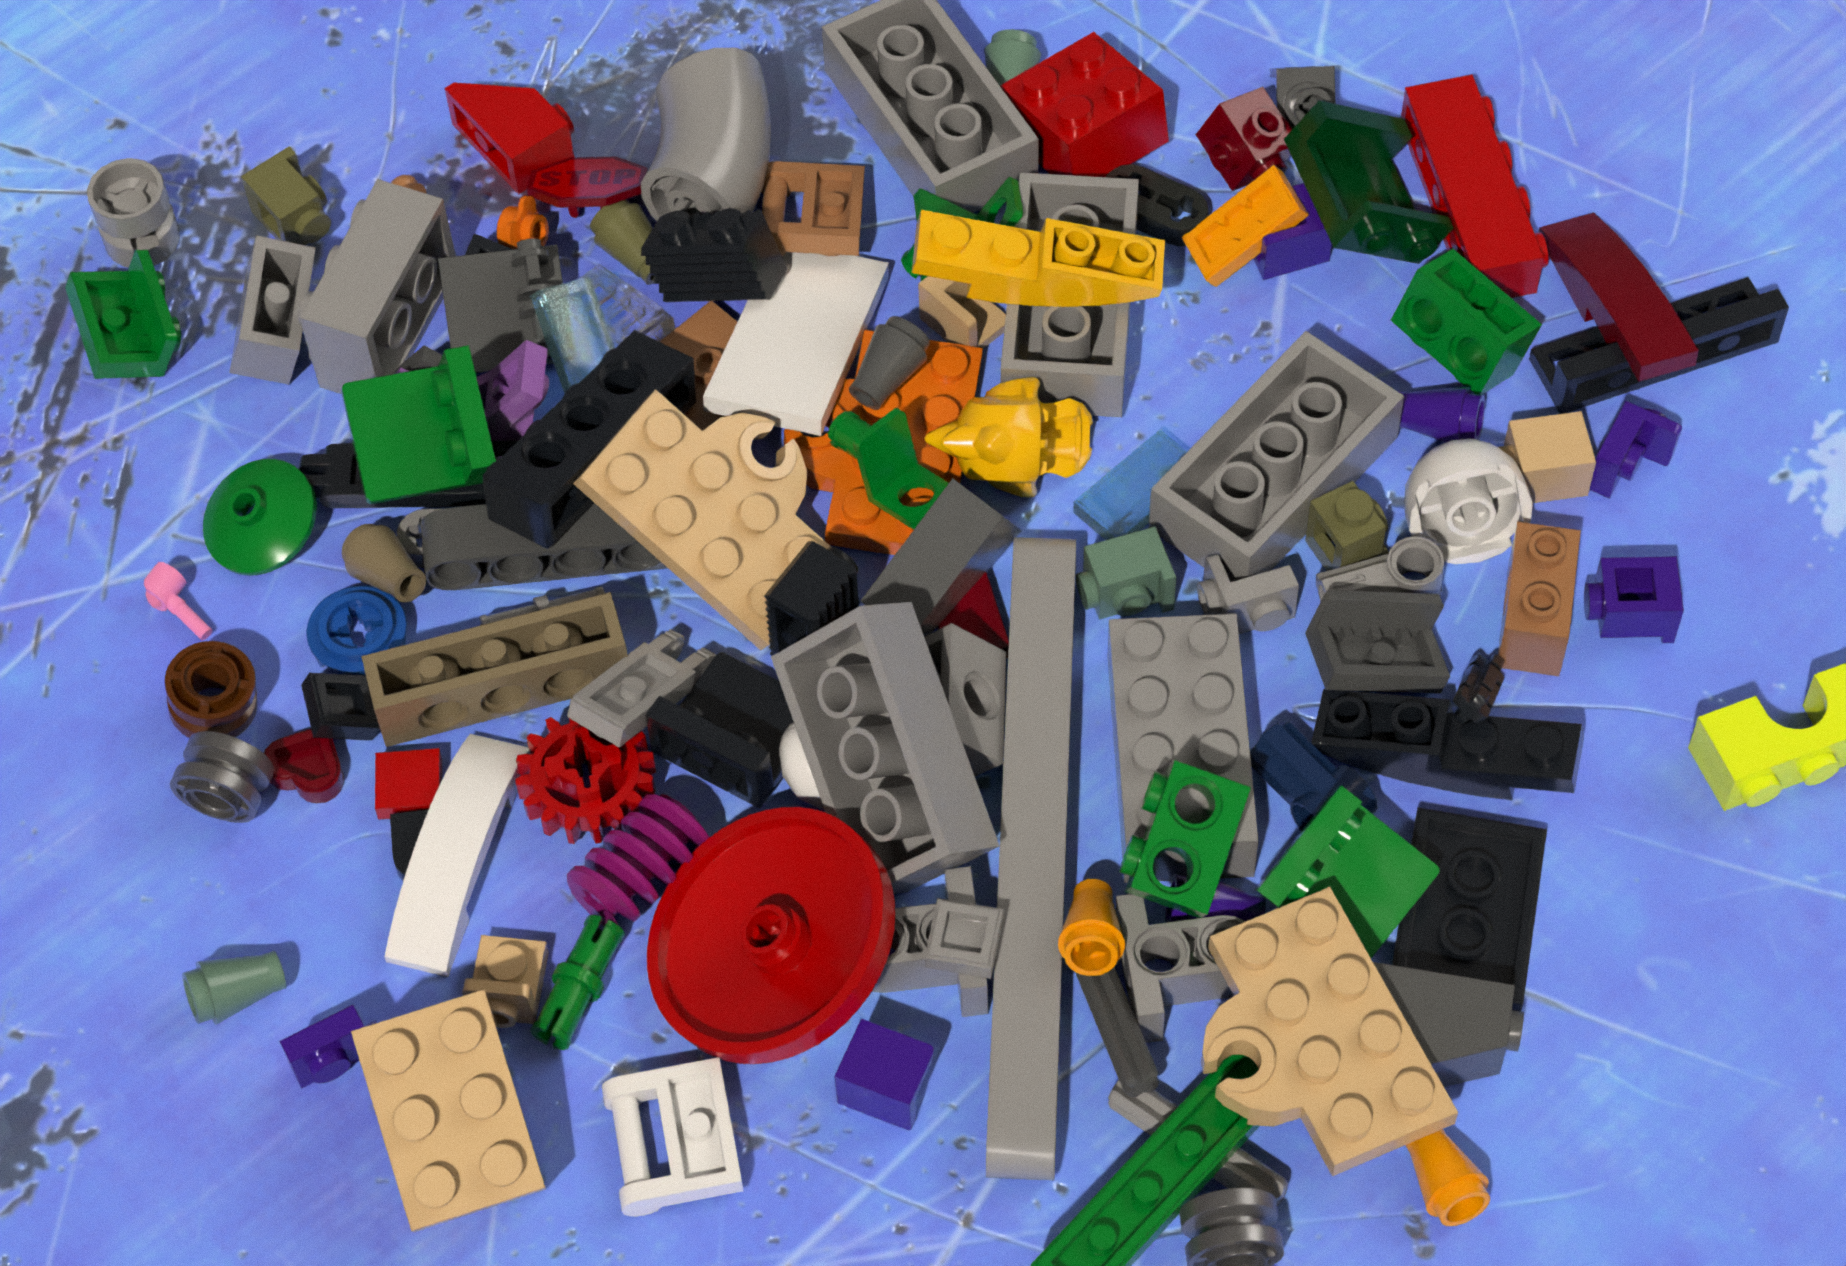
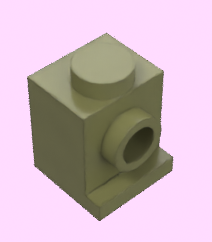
[241,146,331,245]
[1305,481,1389,571]

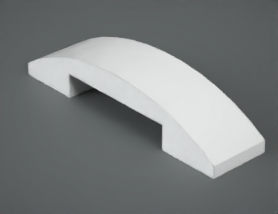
[384,734,531,977]

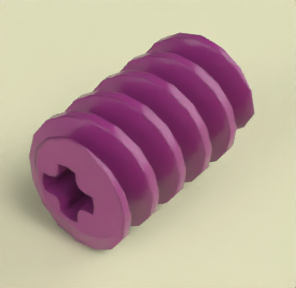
[567,794,709,927]

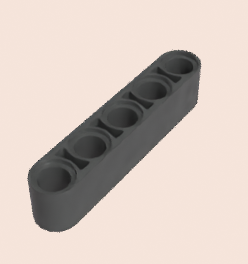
[421,503,667,590]

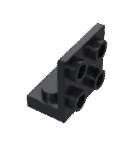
[645,652,793,809]

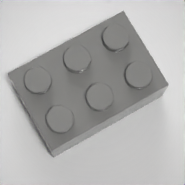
[298,179,456,394]

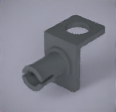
[1270,66,1336,129]

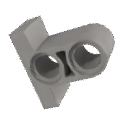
[872,866,988,1017]
[1116,894,1245,1043]

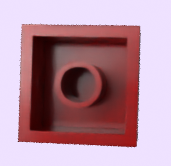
[1000,32,1169,177]

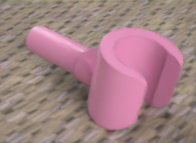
[144,562,213,641]

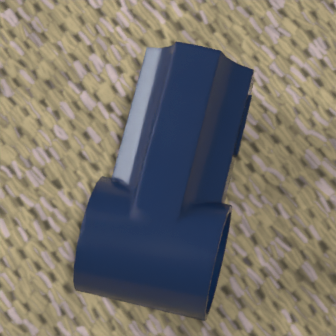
[1250,722,1378,831]

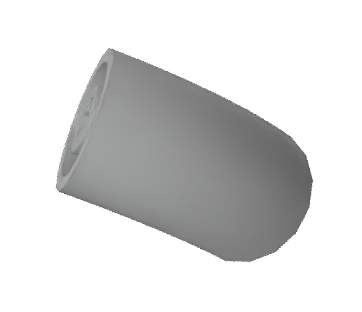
[641,48,771,221]

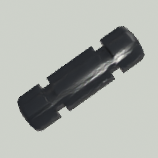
[1453,653,1505,725]

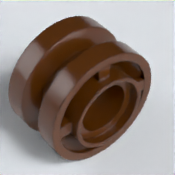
[165,641,257,738]

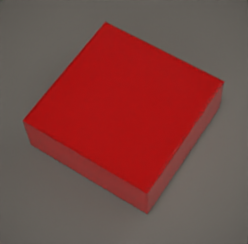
[375,748,442,820]

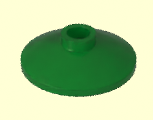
[203,459,317,576]

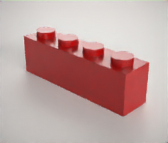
[1401,74,1549,298]

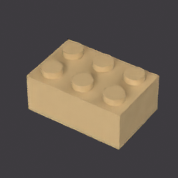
[351,989,546,1232]

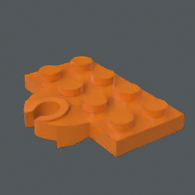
[784,330,983,555]

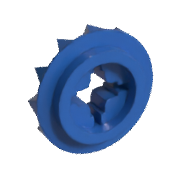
[306,586,408,676]

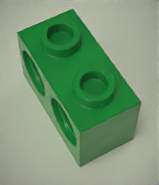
[1390,249,1542,395]
[1119,760,1251,918]

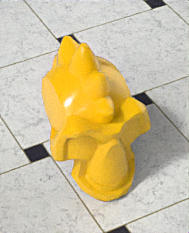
[924,377,1093,498]

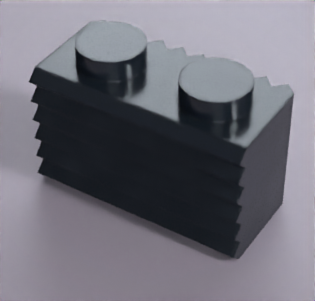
[641,208,787,303]
[764,541,860,656]

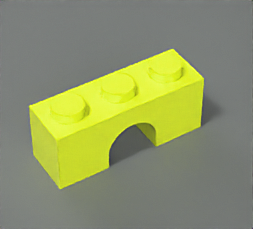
[1688,663,1846,811]

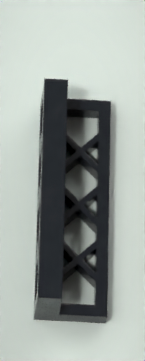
[1529,277,1789,414]

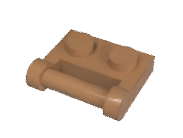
[761,161,865,257]

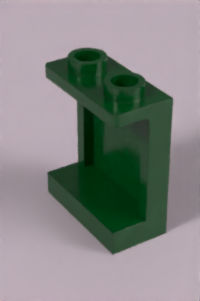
[1284,100,1454,264]

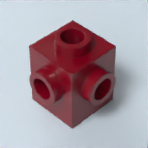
[1195,87,1292,191]

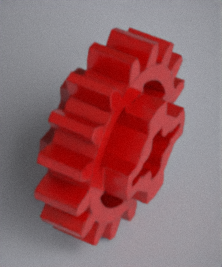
[515,717,656,844]

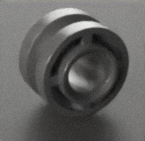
[170,731,274,823]
[1179,1188,1284,1266]

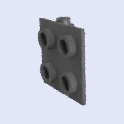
[438,239,574,373]

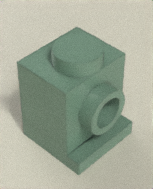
[1076,526,1176,620]

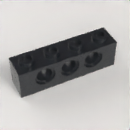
[482,330,697,549]

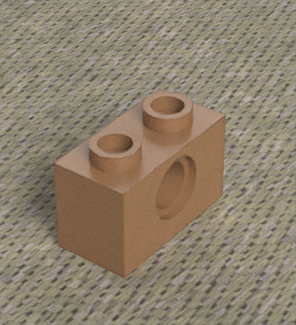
[1498,522,1581,676]

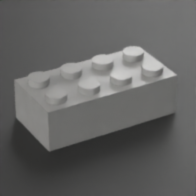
[822,0,1039,213]
[1000,172,1139,417]
[1149,331,1404,582]
[771,602,1000,894]
[1107,614,1258,883]

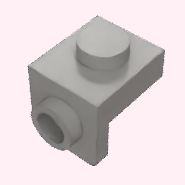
[1197,554,1299,634]

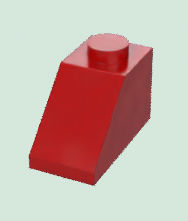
[444,82,574,195]

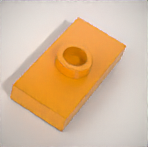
[1181,165,1309,287]

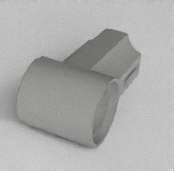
[1316,536,1444,602]

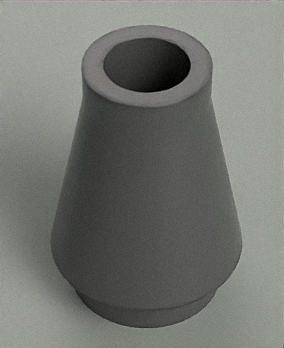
[849,316,930,410]

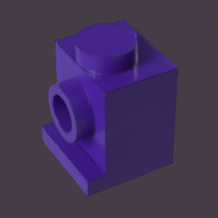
[1584,556,1684,643]

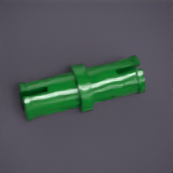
[530,915,625,1050]

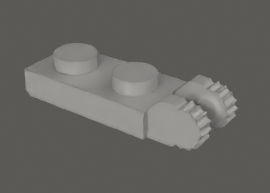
[567,629,716,748]

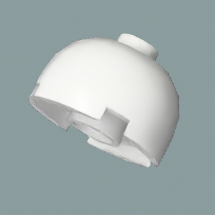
[1404,439,1533,564]

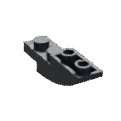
[1311,689,1584,800]

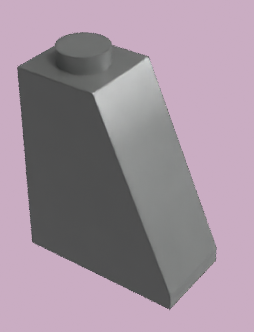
[861,478,1022,637]
[1373,962,1524,1087]

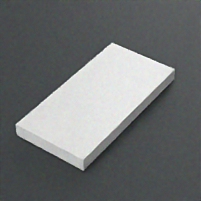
[703,252,889,436]

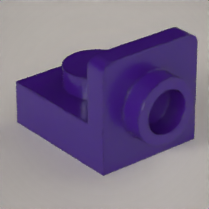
[1590,401,1682,499]
[279,1005,377,1089]

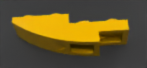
[912,210,1165,307]

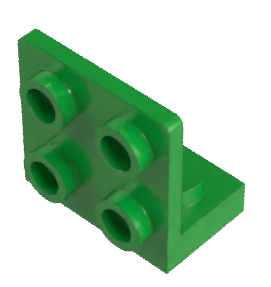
[341,345,496,504]
[1255,785,1440,958]

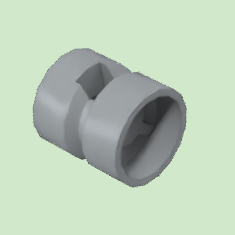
[87,158,180,268]

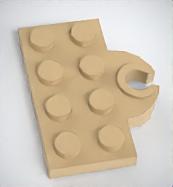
[573,389,831,650]
[1201,887,1458,1176]

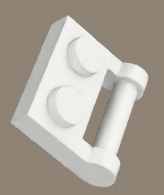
[601,1057,744,1217]

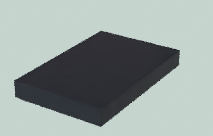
[1392,807,1547,1011]

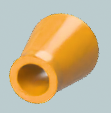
[1058,879,1125,976]
[1405,1129,1490,1226]

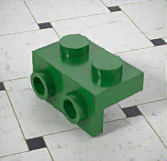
[65,250,181,379]

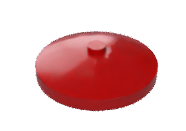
[647,807,896,1064]

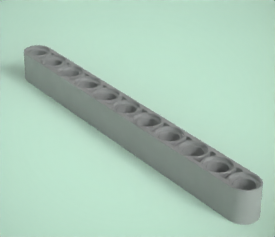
[986,537,1076,1181]

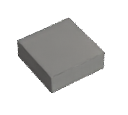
[925,898,1003,979]

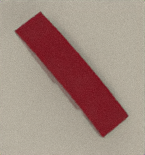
[1538,213,1699,382]

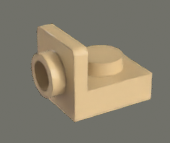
[462,935,549,1028]

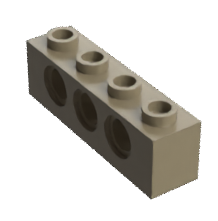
[361,592,628,747]

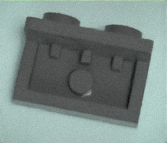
[1305,590,1450,693]

